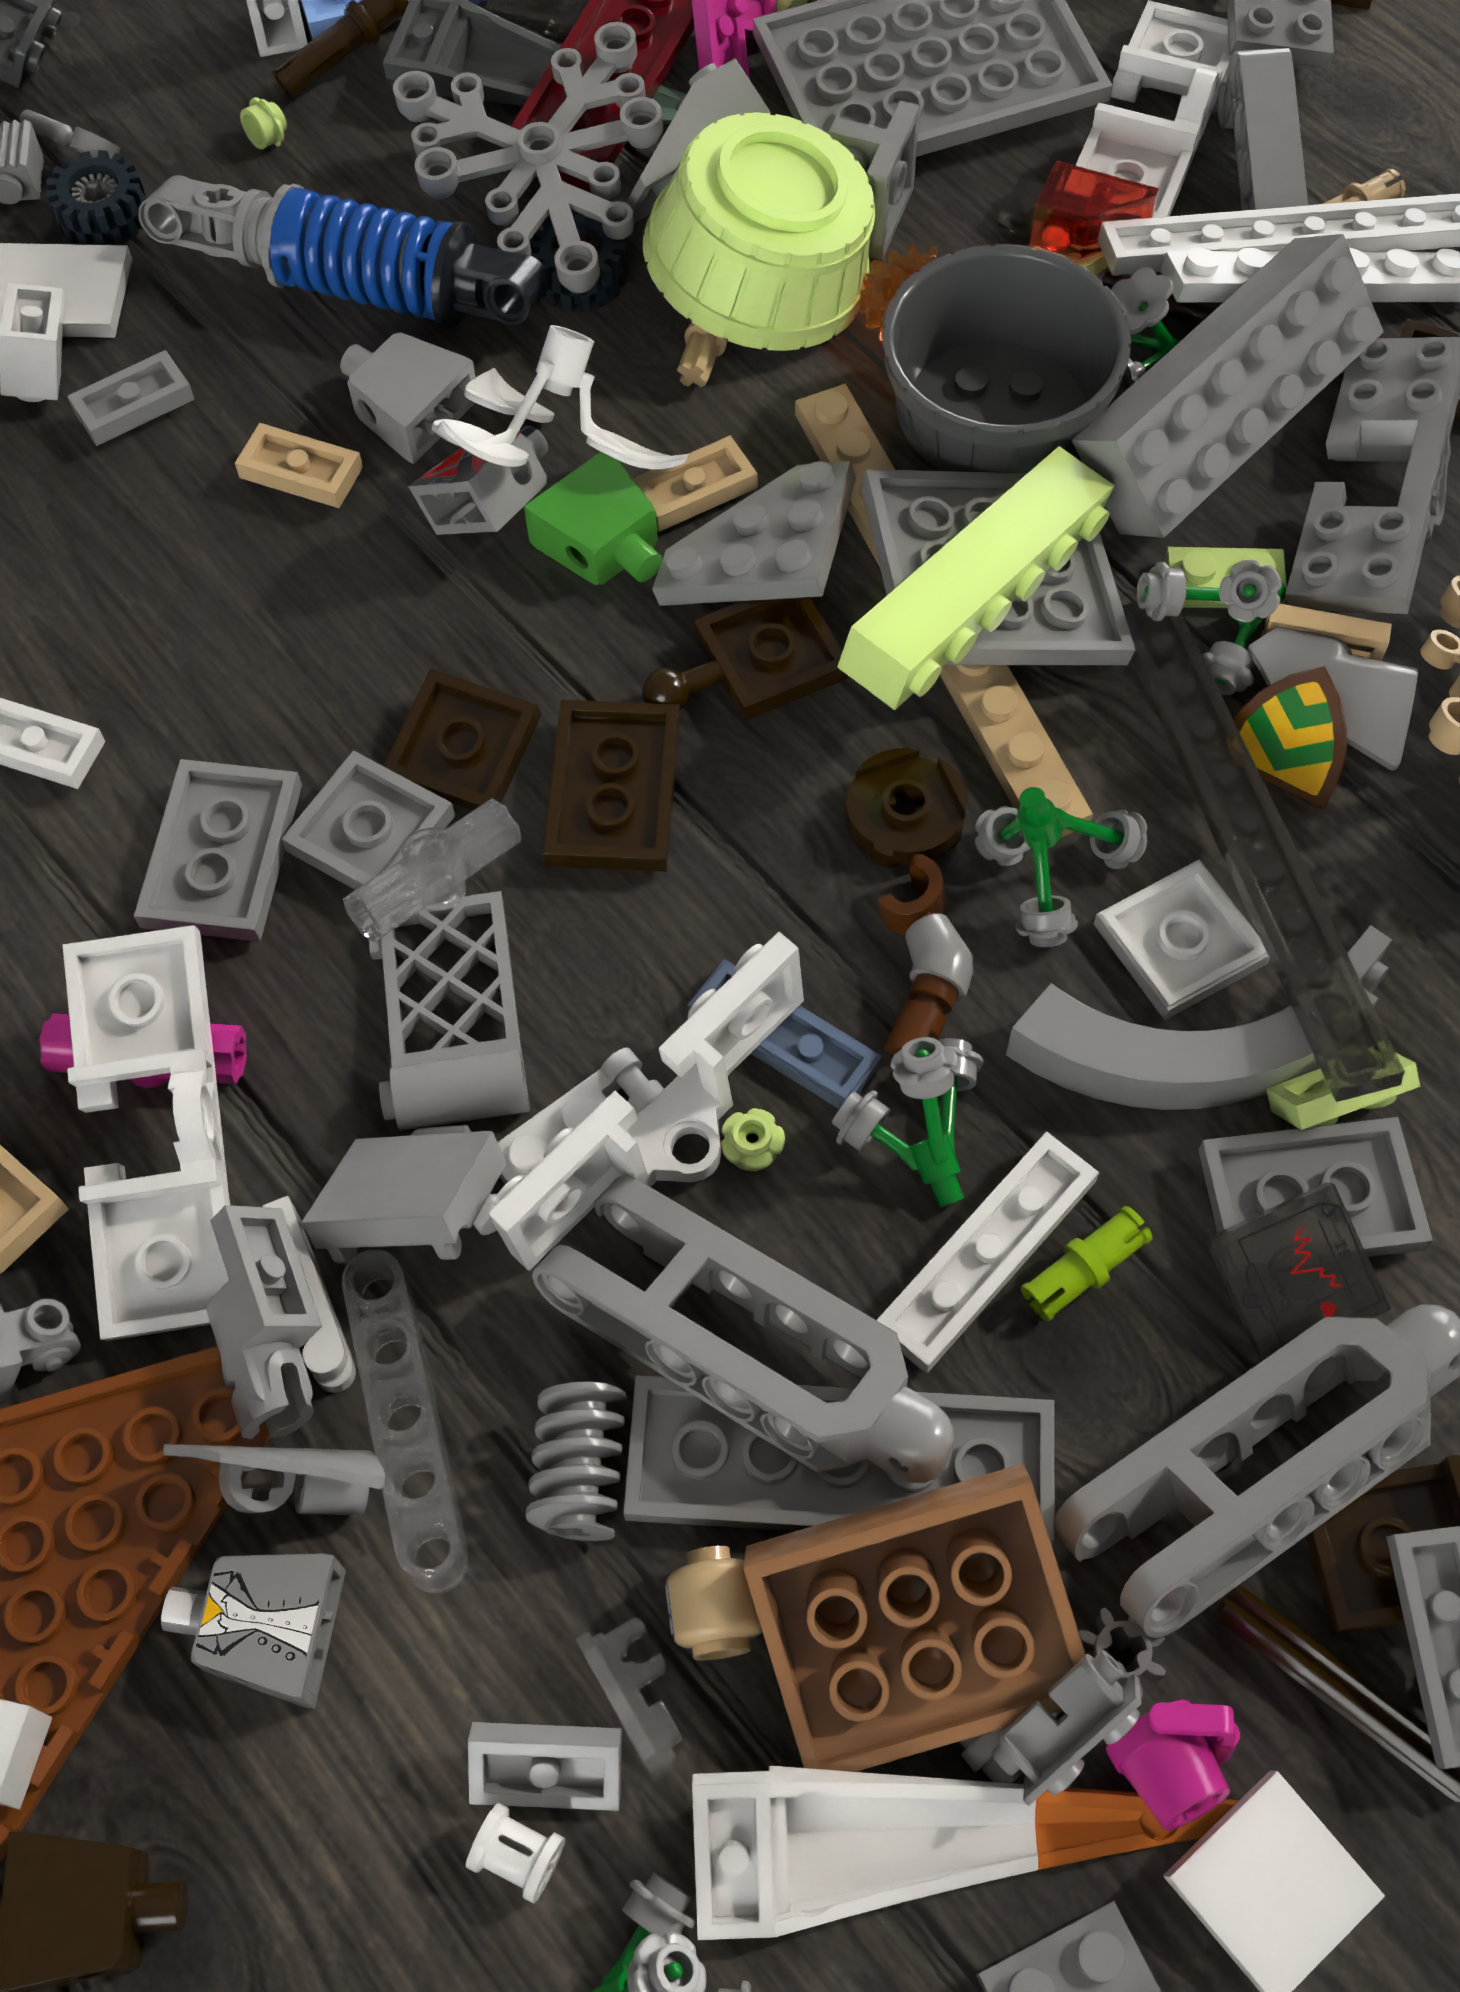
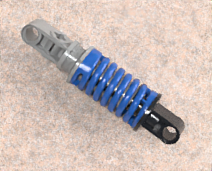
[138,175,549,328]

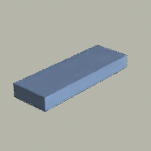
[688,959,882,1109]

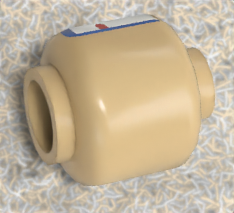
[665,1546,762,1661]

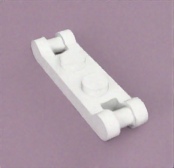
[473,1048,664,1235]

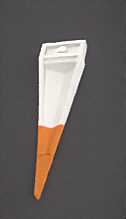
[692,1766,1239,1940]

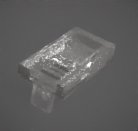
[575,1618,683,1782]

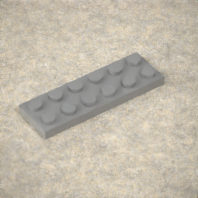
[624,1375,1055,1545]

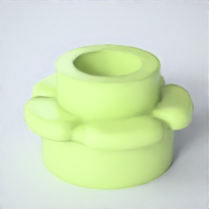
[240,97,287,149]
[721,1108,785,1171]

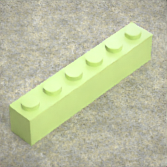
[837,446,1115,710]

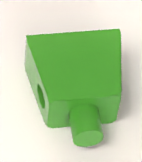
[524,452,662,585]

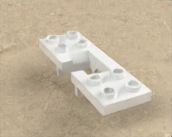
[1060,0,1232,222]
[63,925,230,1341]
[488,932,804,1271]

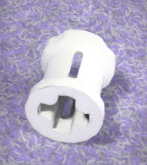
[466,1803,566,1904]

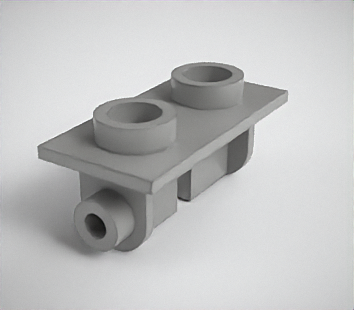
[992,1650,1141,1806]

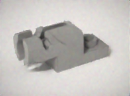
[206,1205,322,1439]

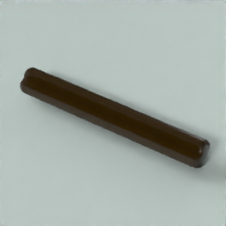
[1215,1585,1460,1802]

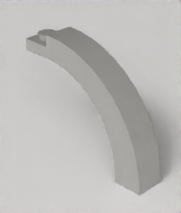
[1006,925,1392,1110]

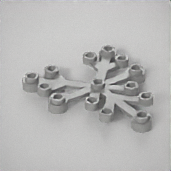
[393,22,663,293]

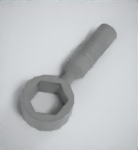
[19,109,120,159]

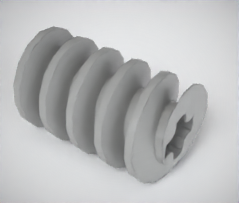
[526,1382,627,1541]

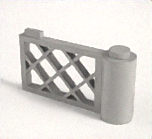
[367,891,530,1131]

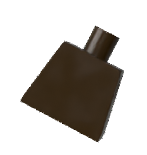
[0,1831,188,1992]

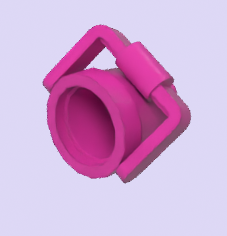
[1106,1699,1240,1831]

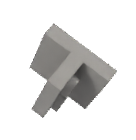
[828,100,920,260]

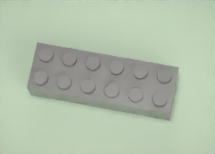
[1072,234,1384,538]

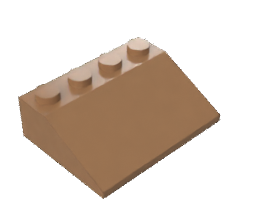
[743,1463,1085,1772]

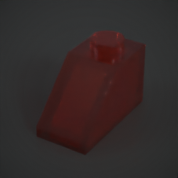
[1030,160,1159,259]

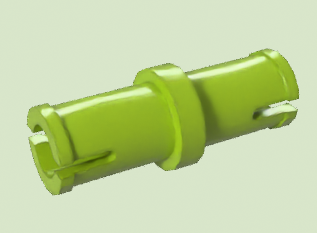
[1021,1206,1153,1322]

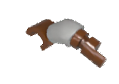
[877,854,973,1055]

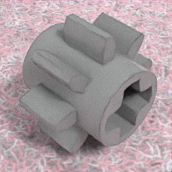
[1079,1608,1166,1699]

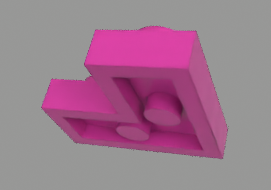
[692,0,777,80]

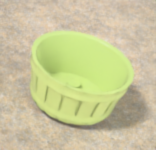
[643,112,875,351]

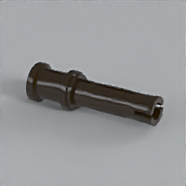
[272,0,409,100]

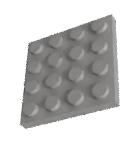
[861,469,1135,665]

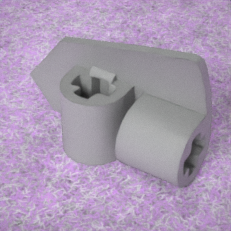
[1247,626,1418,771]
[163,1444,385,1515]

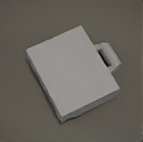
[301,1125,507,1263]

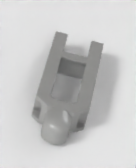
[532,1175,954,1483]
[1053,1304,1460,1638]

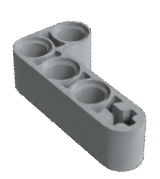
[1218,48,1308,211]

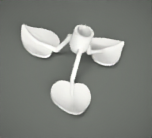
[431,325,689,469]

